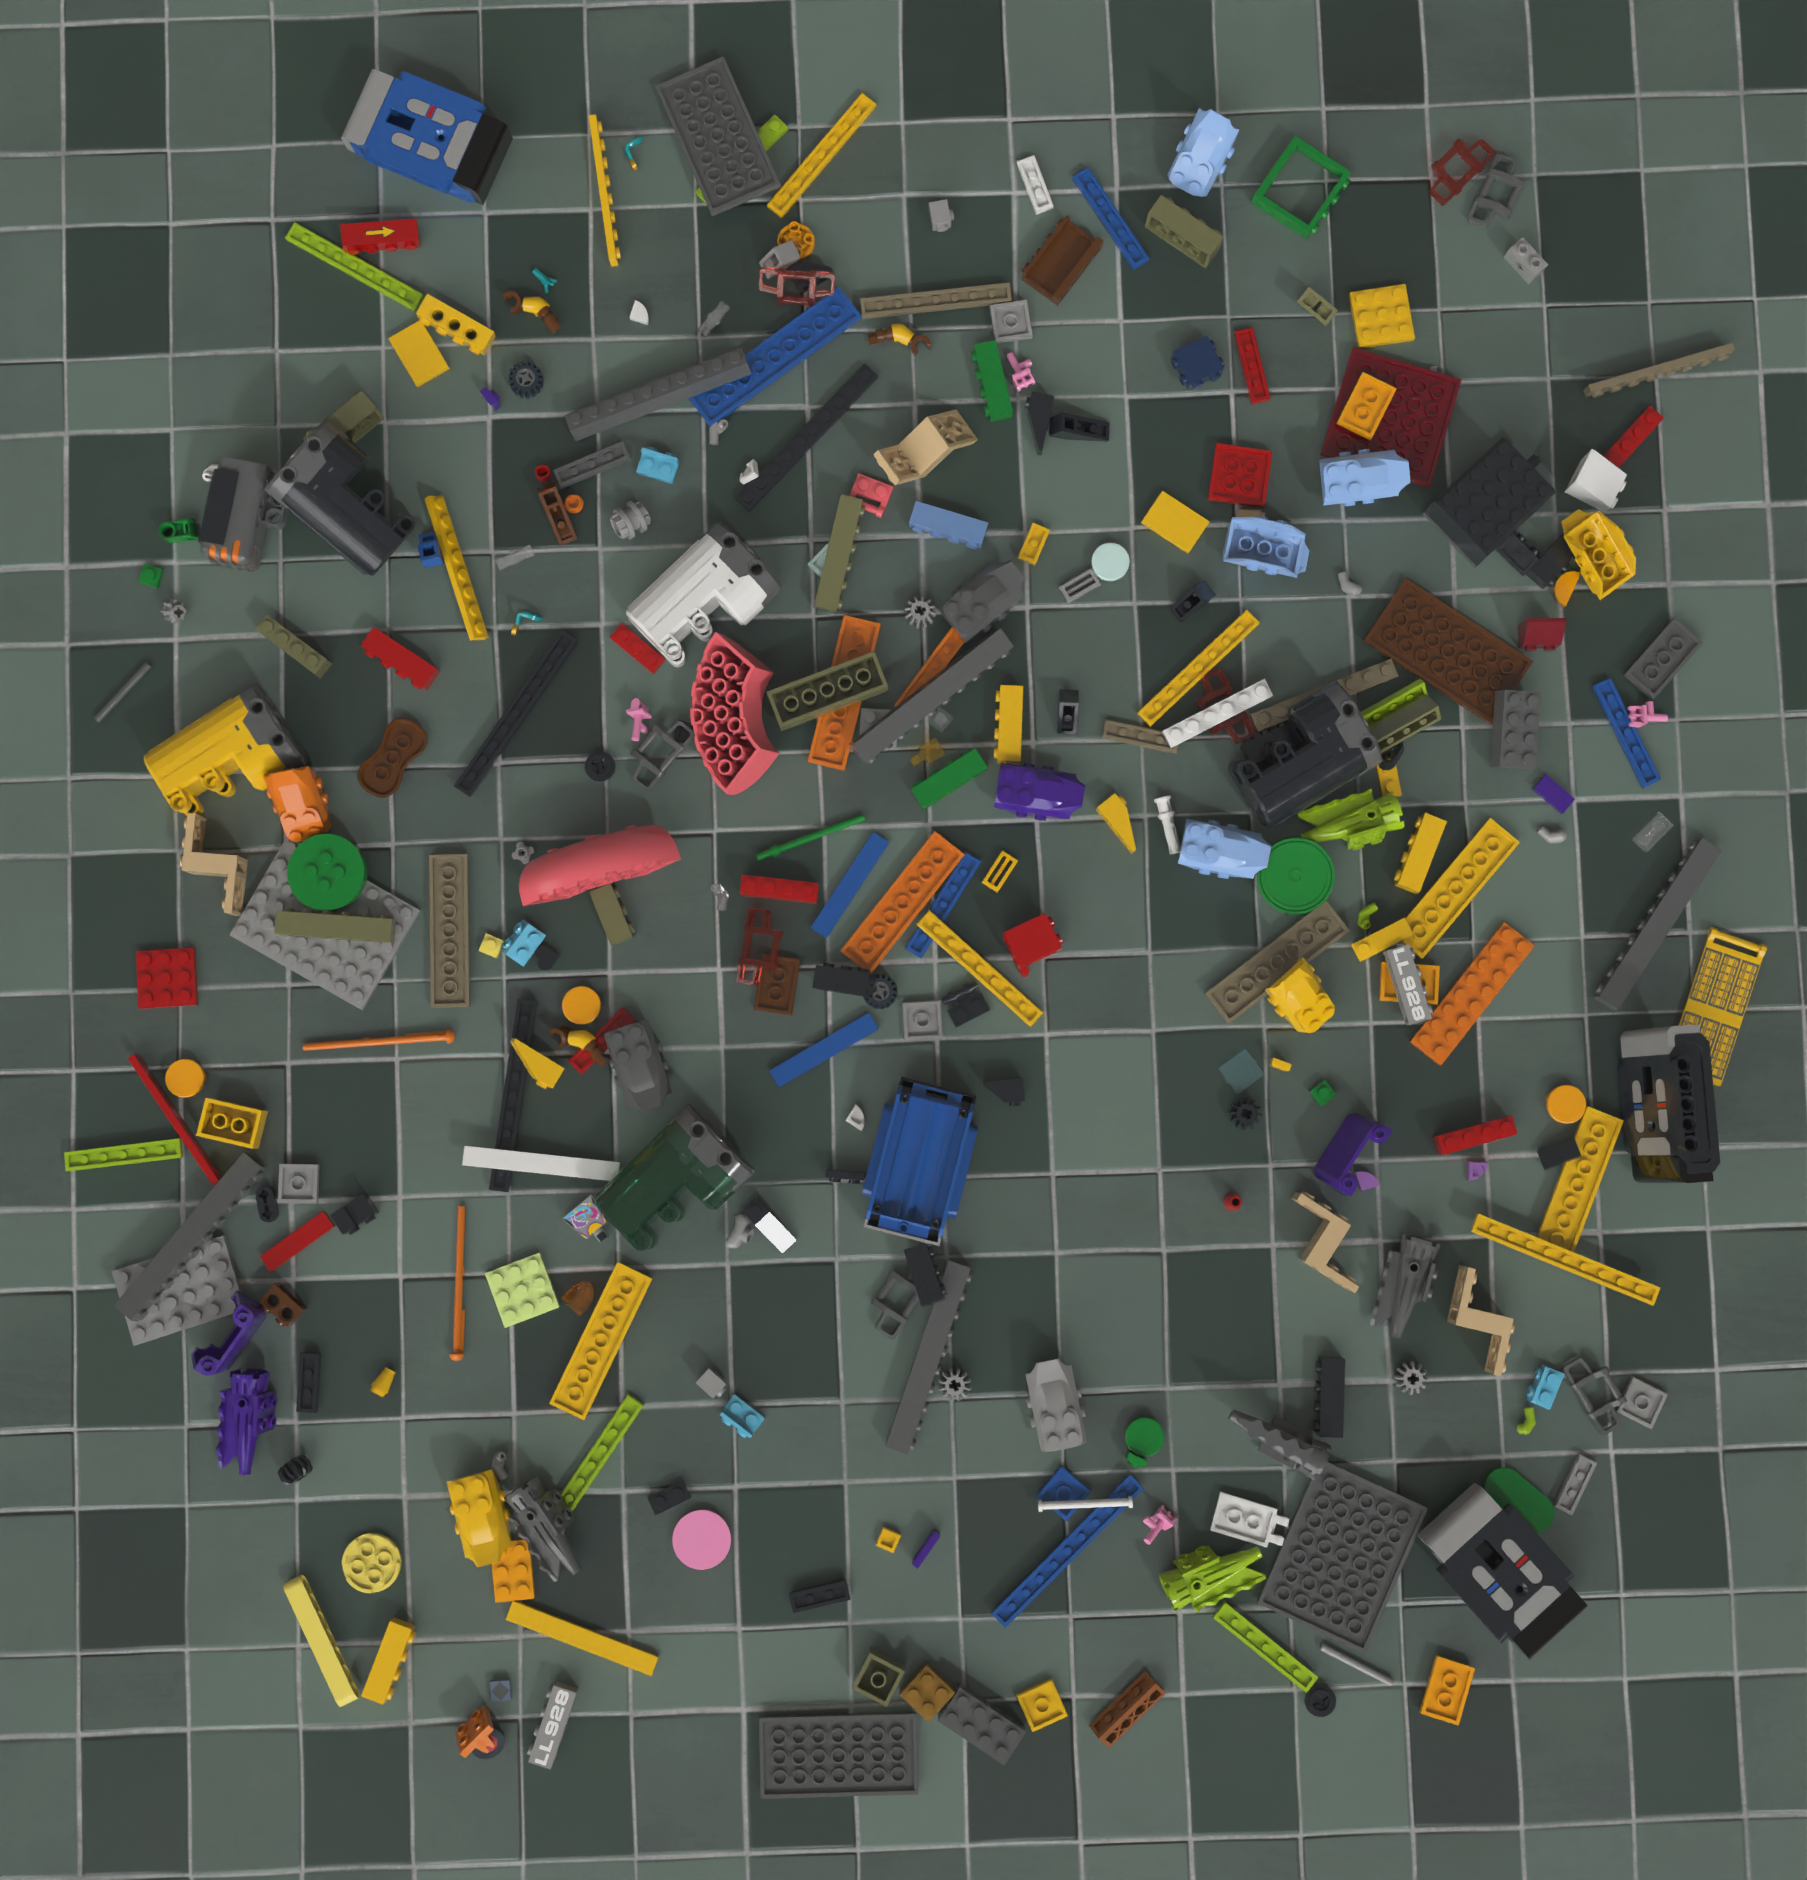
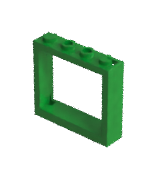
[1251,136,1351,239]

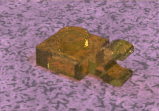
[910,738,945,767]

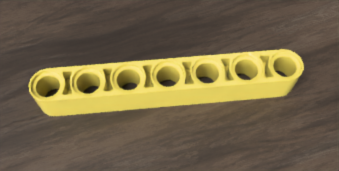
[283,1574,360,1707]

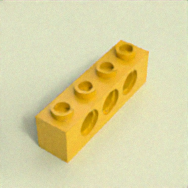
[416,294,496,356]

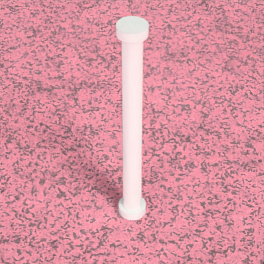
[1038,1496,1133,1512]

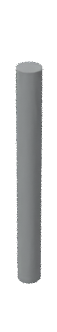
[1320,1643,1394,1686]

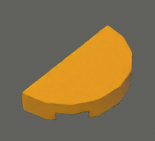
[1553,571,1581,608]

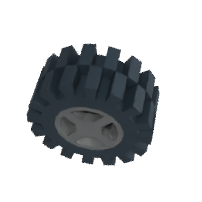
[508,361,544,399]
[864,974,897,1009]

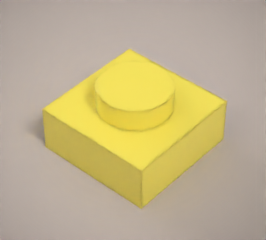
[478,933,504,958]

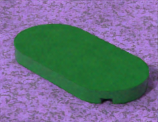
[1484,1467,1555,1533]

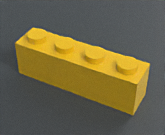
[994,685,1023,764]
[1394,813,1447,894]
[361,1617,416,1705]

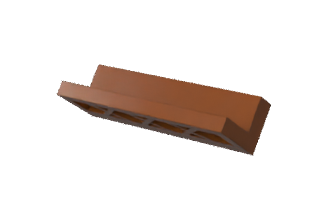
[1089,1671,1166,1748]

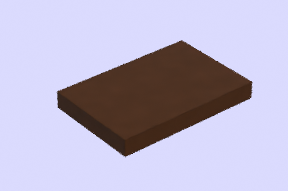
[754,953,801,1016]

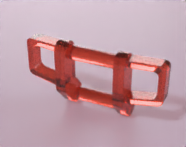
[1429,139,1496,206]
[759,267,835,307]
[1195,668,1255,744]
[736,908,784,986]

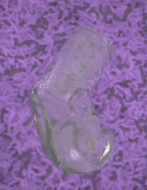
[710,884,729,911]

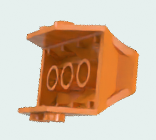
[262,766,331,842]

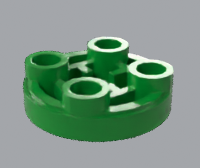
[1125,1416,1164,1457]

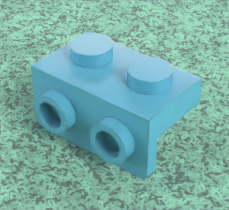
[501,919,546,967]

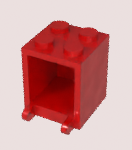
[1002,913,1063,977]

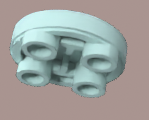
[1091,543,1130,581]

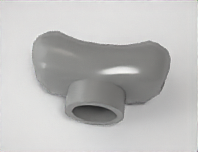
[725,1212,754,1249]

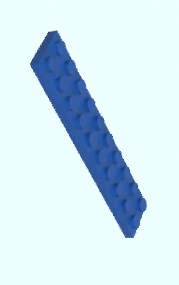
[688,287,862,427]

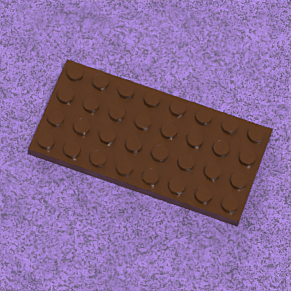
[1363,578,1533,725]

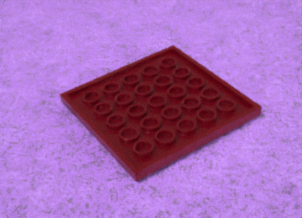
[1320,347,1462,488]

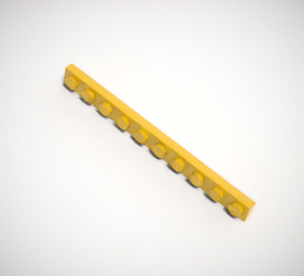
[1470,1213,1660,1306]

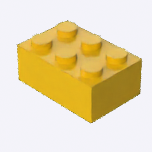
[196,1098,268,1149]

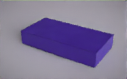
[1532,775,1575,814]
[912,1529,940,1569]

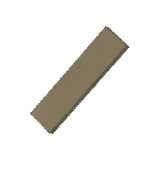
[1101,719,1178,754]

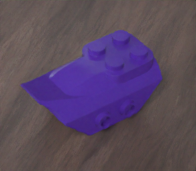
[994,762,1085,821]

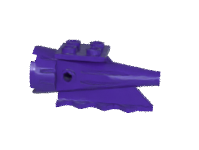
[216,1369,277,1475]

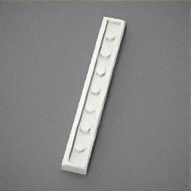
[462,1146,620,1182]

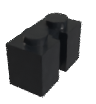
[330,1193,379,1235]

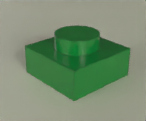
[138,564,164,588]
[1309,1080,1336,1107]
[1125,1449,1147,1469]

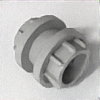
[610,501,651,539]

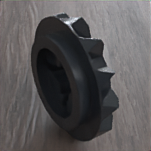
[585,751,616,782]
[1304,1684,1336,1717]

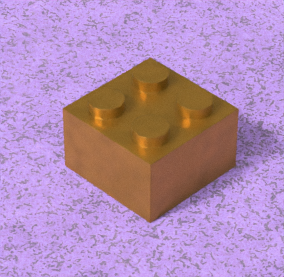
[900,1660,956,1722]

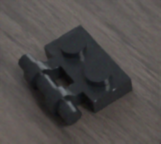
[941,981,990,1027]

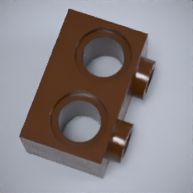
[259,1282,307,1327]

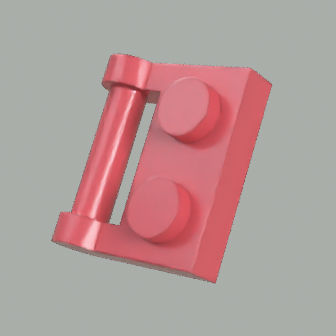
[849,473,893,518]

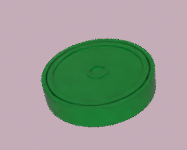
[287,834,368,911]
[1257,836,1335,914]

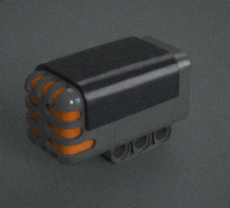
[198,457,289,572]

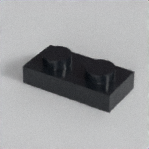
[825,1170,865,1184]
[647,1480,691,1515]

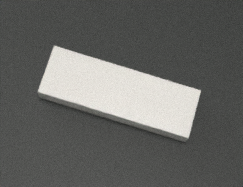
[1017,155,1054,215]

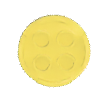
[342,1533,402,1593]

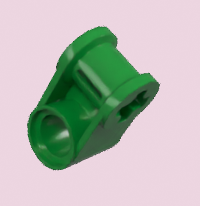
[158,518,198,543]

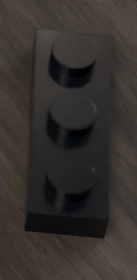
[296,1352,321,1413]
[789,1579,851,1613]

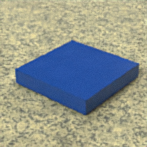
[1036,1465,1091,1521]

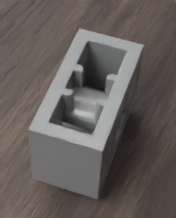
[1504,237,1548,285]

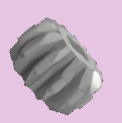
[904,596,936,629]
[1394,1361,1428,1395]
[939,1368,971,1401]

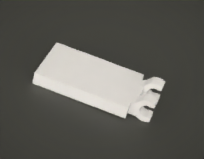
[1210,1491,1289,1547]

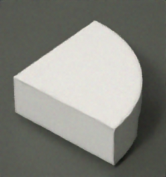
[629,300,649,325]
[740,459,759,485]
[845,1105,865,1131]

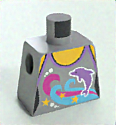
[562,1194,609,1243]

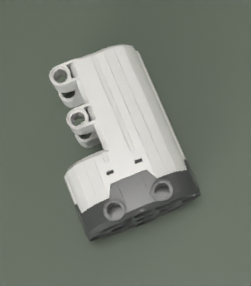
[626,521,784,668]

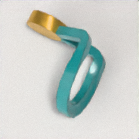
[624,136,645,171]
[511,611,543,636]

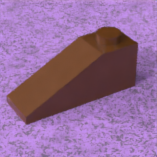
[537,482,577,546]

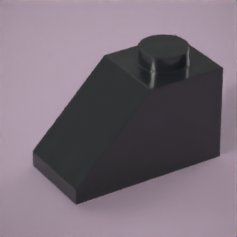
[789,260,833,295]
[1170,581,1216,623]
[1057,689,1079,734]
[983,1078,1025,1107]

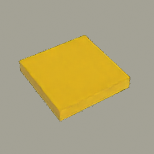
[1016,1678,1068,1732]

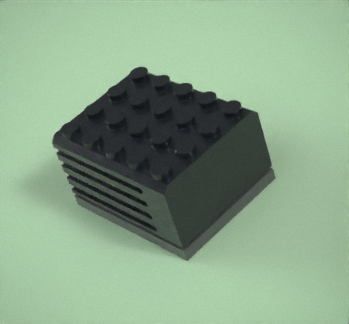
[1423,437,1556,568]

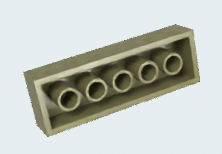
[767,651,888,731]

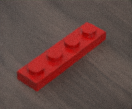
[1603,406,1664,468]

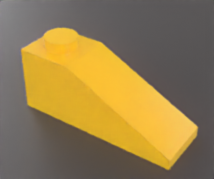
[1096,793,1136,854]
[1351,918,1414,962]
[510,1038,565,1090]

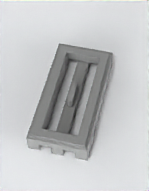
[1059,568,1101,604]

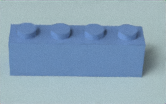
[909,501,988,549]

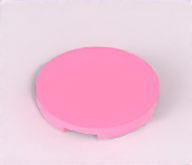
[672,1509,731,1570]

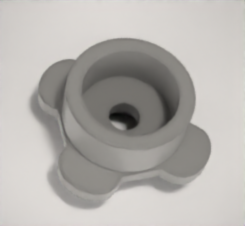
[512,842,534,864]

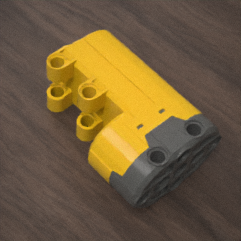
[144,683,308,816]

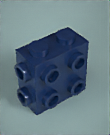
[1170,336,1225,390]

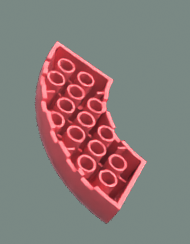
[690,632,780,795]
[519,825,681,906]

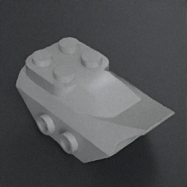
[1026,1359,1087,1452]

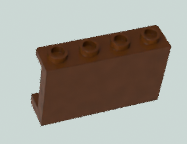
[1021,215,1103,306]

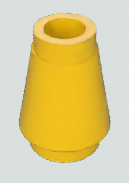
[370,1367,396,1397]

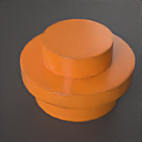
[564,494,584,514]

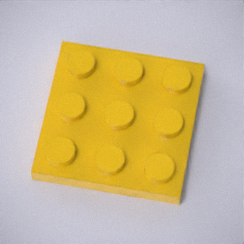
[1349,284,1415,349]

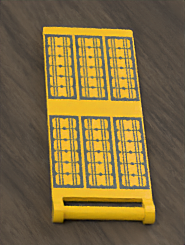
[1678,926,1767,1086]

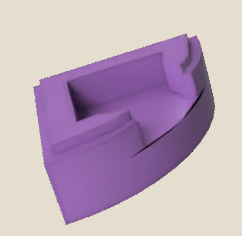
[1467,1161,1488,1181]
[1355,1171,1380,1191]

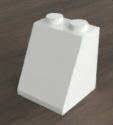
[1565,449,1627,512]

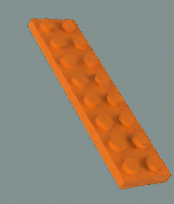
[808,615,881,771]
[840,831,965,974]
[1409,922,1535,1066]

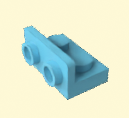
[636,447,680,484]
[1526,1364,1565,1410]
[719,1394,766,1438]

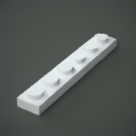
[1162,679,1273,748]

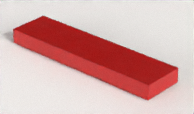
[1234,327,1270,405]
[568,1007,637,1075]
[259,1211,336,1272]

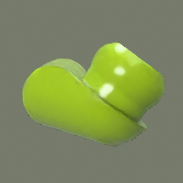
[1357,902,1378,930]
[1517,1407,1536,1435]

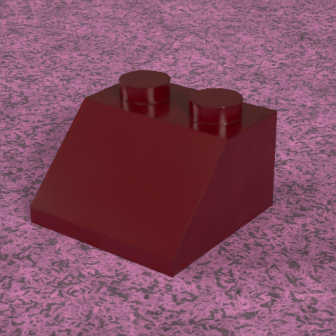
[1518,618,1566,652]

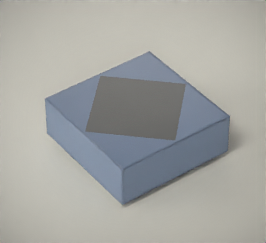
[490,1679,512,1702]

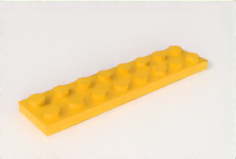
[1400,818,1520,959]
[1536,1106,1624,1252]
[549,1262,653,1420]

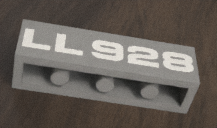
[1383,944,1433,1025]
[527,1681,579,1770]

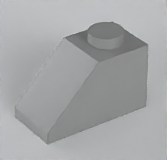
[759,240,800,279]

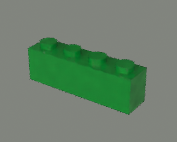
[971,340,1013,422]
[911,748,988,811]

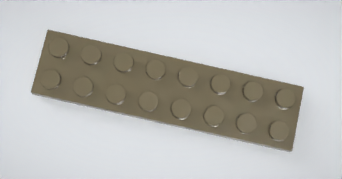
[429,854,470,1008]
[1205,901,1350,1024]

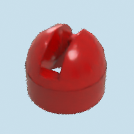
[535,465,551,482]

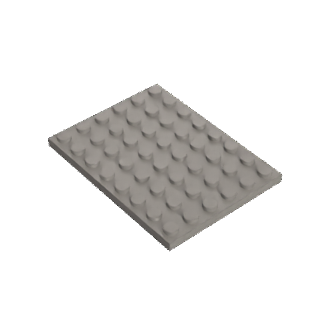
[230,837,421,1010]

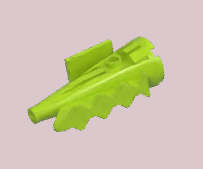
[1297,789,1404,850]
[1159,1545,1266,1613]

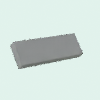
[1553,1453,1597,1515]

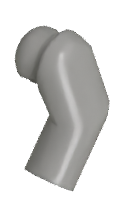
[709,419,728,445]
[1338,572,1362,596]
[1537,826,1567,844]
[491,1451,509,1481]

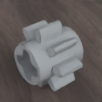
[161,599,187,624]

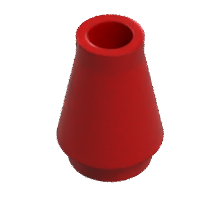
[1223,1192,1242,1211]

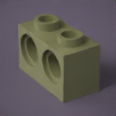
[1297,287,1338,326]

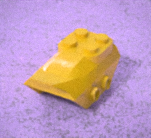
[1561,509,1636,600]
[1265,957,1335,1033]
[446,1469,511,1567]

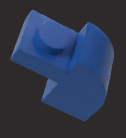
[418,531,445,569]

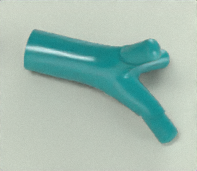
[532,268,557,294]

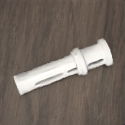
[1154,796,1181,855]

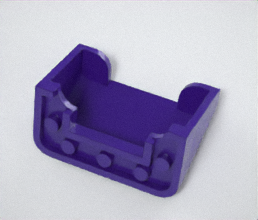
[1314,1113,1393,1197]
[191,1290,266,1376]

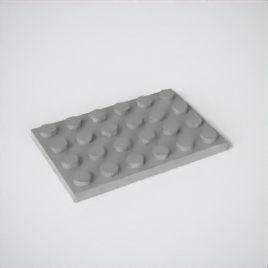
[112,1235,242,1346]

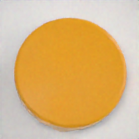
[777,221,815,262]
[562,986,602,1025]
[165,1059,207,1098]
[1546,1085,1586,1124]

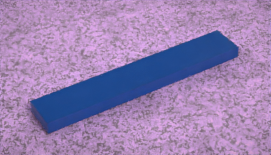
[1072,167,1149,270]
[1592,677,1661,788]
[811,832,889,938]
[905,851,982,959]
[770,1013,879,1087]

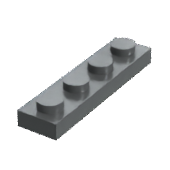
[553,441,631,489]

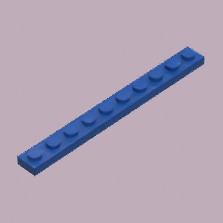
[991,1473,1144,1628]

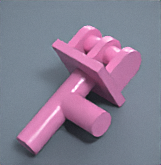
[1006,352,1035,392]
[626,698,652,741]
[1628,701,1668,728]
[1142,1504,1177,1545]

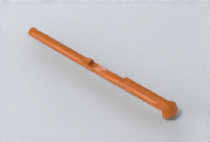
[303,1029,455,1051]
[449,1206,466,1361]

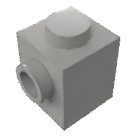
[928,199,954,232]
[696,1366,727,1398]

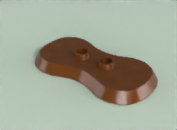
[357,718,427,798]

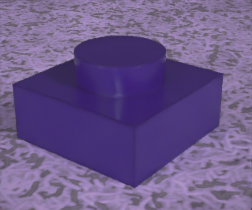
[480,387,501,411]

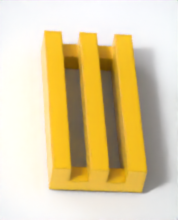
[981,850,1018,893]

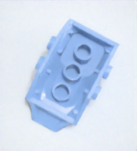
[1168,108,1239,197]
[1319,449,1410,506]
[1223,516,1310,578]
[1178,819,1271,879]

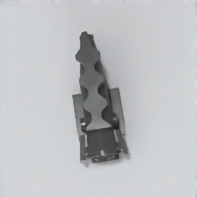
[1370,1233,1441,1338]
[1228,1409,1331,1480]
[505,1475,582,1582]

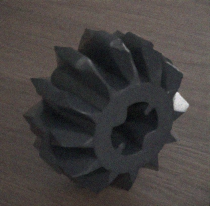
[1229,1097,1262,1130]
[277,1455,313,1486]

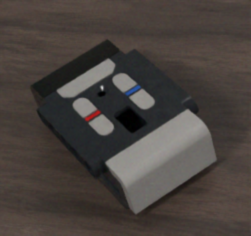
[1617,1024,1720,1183]
[1417,1483,1588,1660]

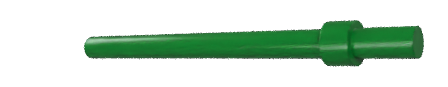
[756,814,865,861]

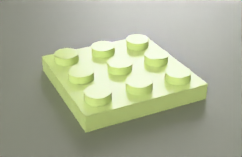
[485,1252,560,1328]

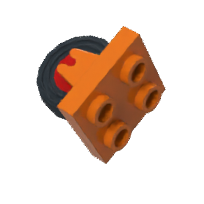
[455,1705,505,1759]

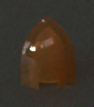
[561,1281,594,1316]

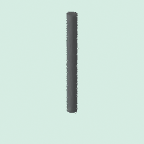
[94,662,151,723]

